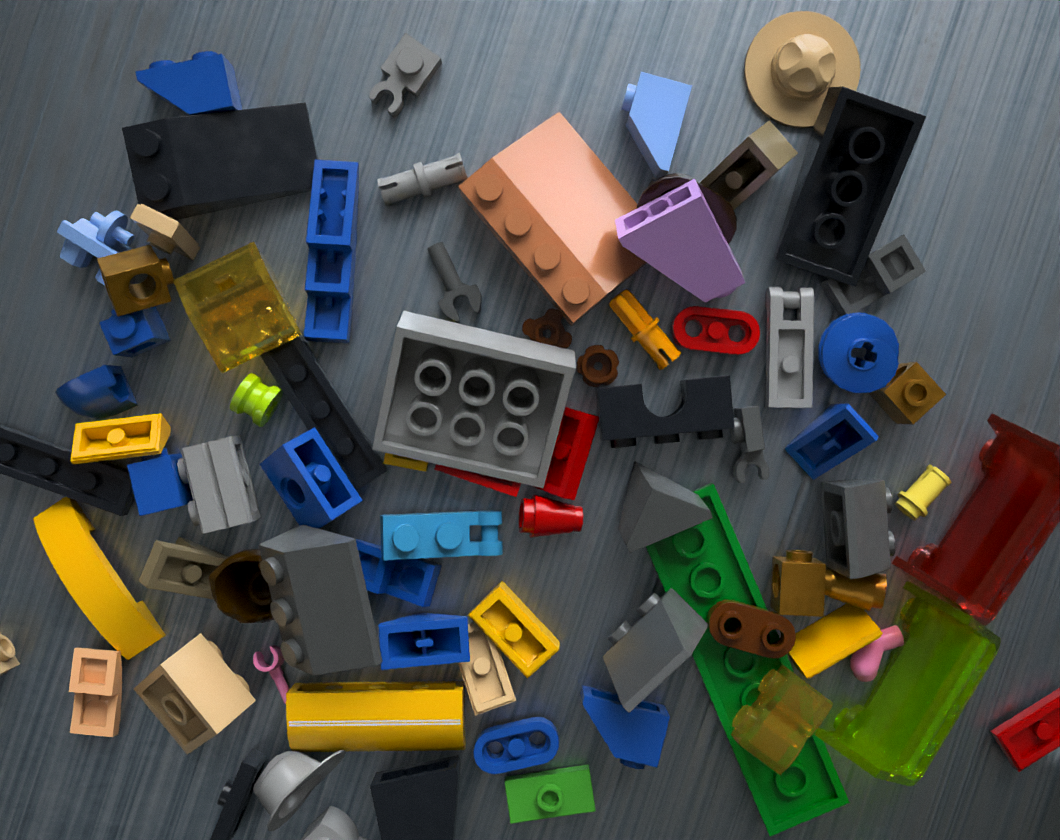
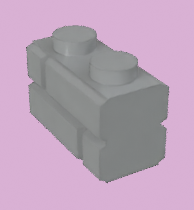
[177,435,261,534]

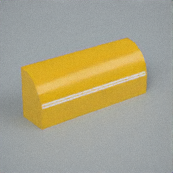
[286,681,466,752]

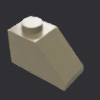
[700,120,798,210]

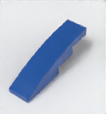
[304,159,359,344]

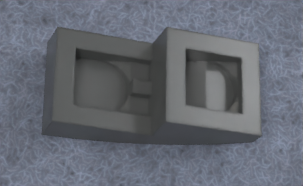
[820,234,926,317]

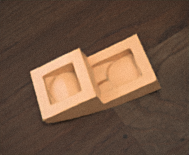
[69,647,122,737]

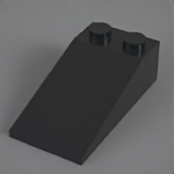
[773,86,926,287]
[122,102,319,220]

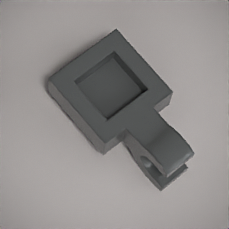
[730,406,769,483]

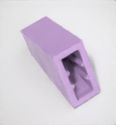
[615,178,745,303]

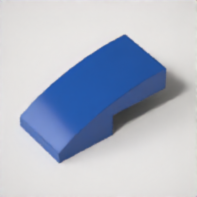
[356,539,442,607]

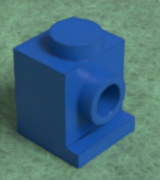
[99,306,171,358]

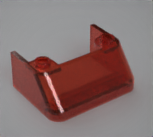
[892,413,1060,627]

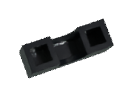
[595,376,735,448]

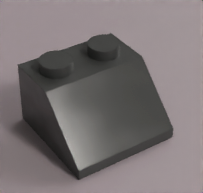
[821,478,895,579]
[603,587,709,713]

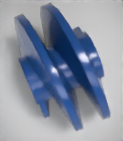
[817,312,899,393]

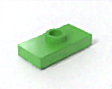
[504,764,596,824]

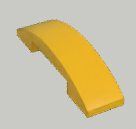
[33,497,166,660]

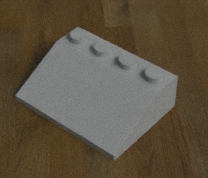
[372,311,576,488]

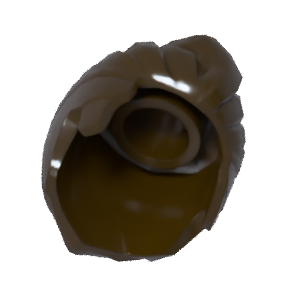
[209,549,274,624]

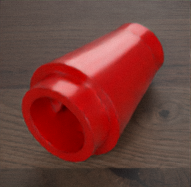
[518,494,583,538]

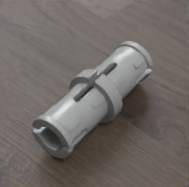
[377,153,467,206]

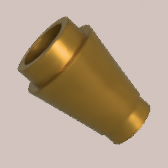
[825,569,887,611]

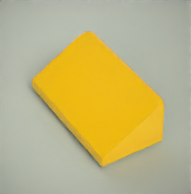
[70,413,171,464]
[468,581,560,679]
[788,604,883,679]

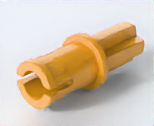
[609,289,682,370]

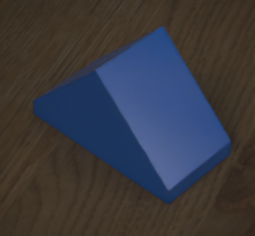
[784,404,879,480]
[378,613,470,670]

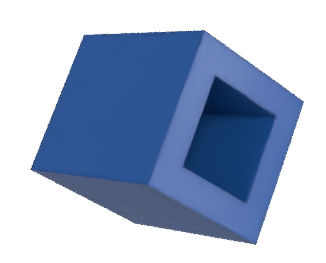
[127,447,193,516]

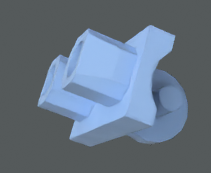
[57,210,135,285]

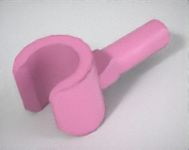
[253,645,290,704]

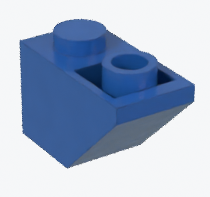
[135,51,243,116]

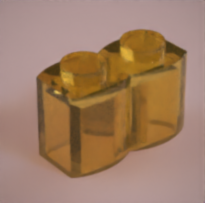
[731,665,833,775]

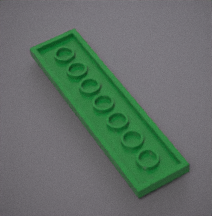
[646,483,850,837]

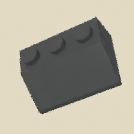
[258,525,383,675]

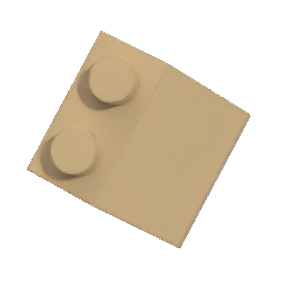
[134,633,256,755]

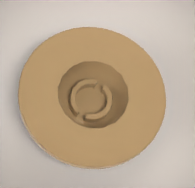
[744,11,861,128]

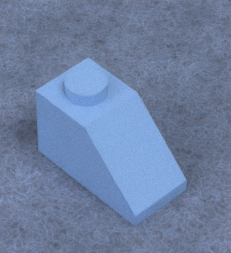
[621,72,692,179]

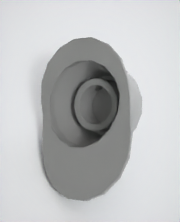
[253,750,346,831]

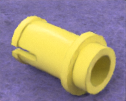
[895,465,951,521]

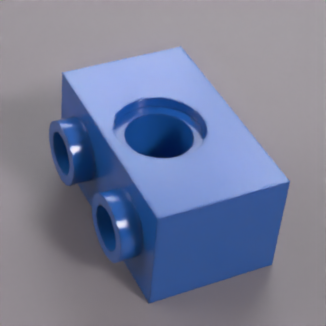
[260,427,363,529]

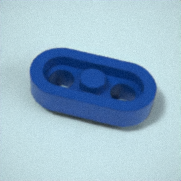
[473,717,559,774]

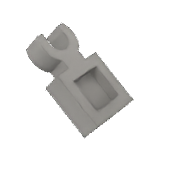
[369,33,442,118]

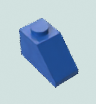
[580,685,670,769]

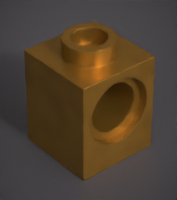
[97,245,174,317]
[869,362,946,425]
[770,550,826,617]

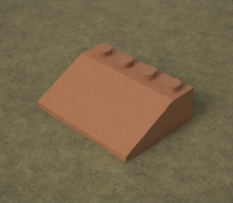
[458,112,647,327]

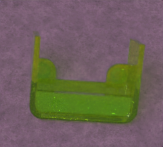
[814,581,1001,786]

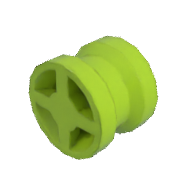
[230,373,283,427]

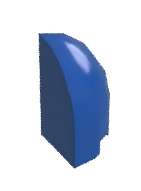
[55,365,138,419]

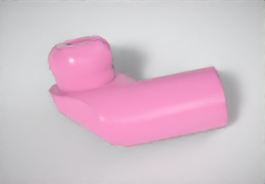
[850,625,904,682]

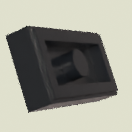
[210,749,267,840]

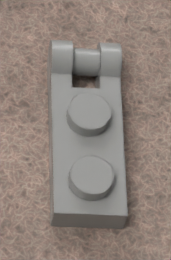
[765,287,814,408]

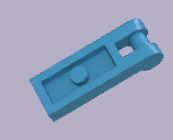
[380,510,503,561]

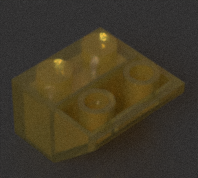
[173,241,302,373]

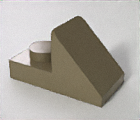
[139,537,229,600]

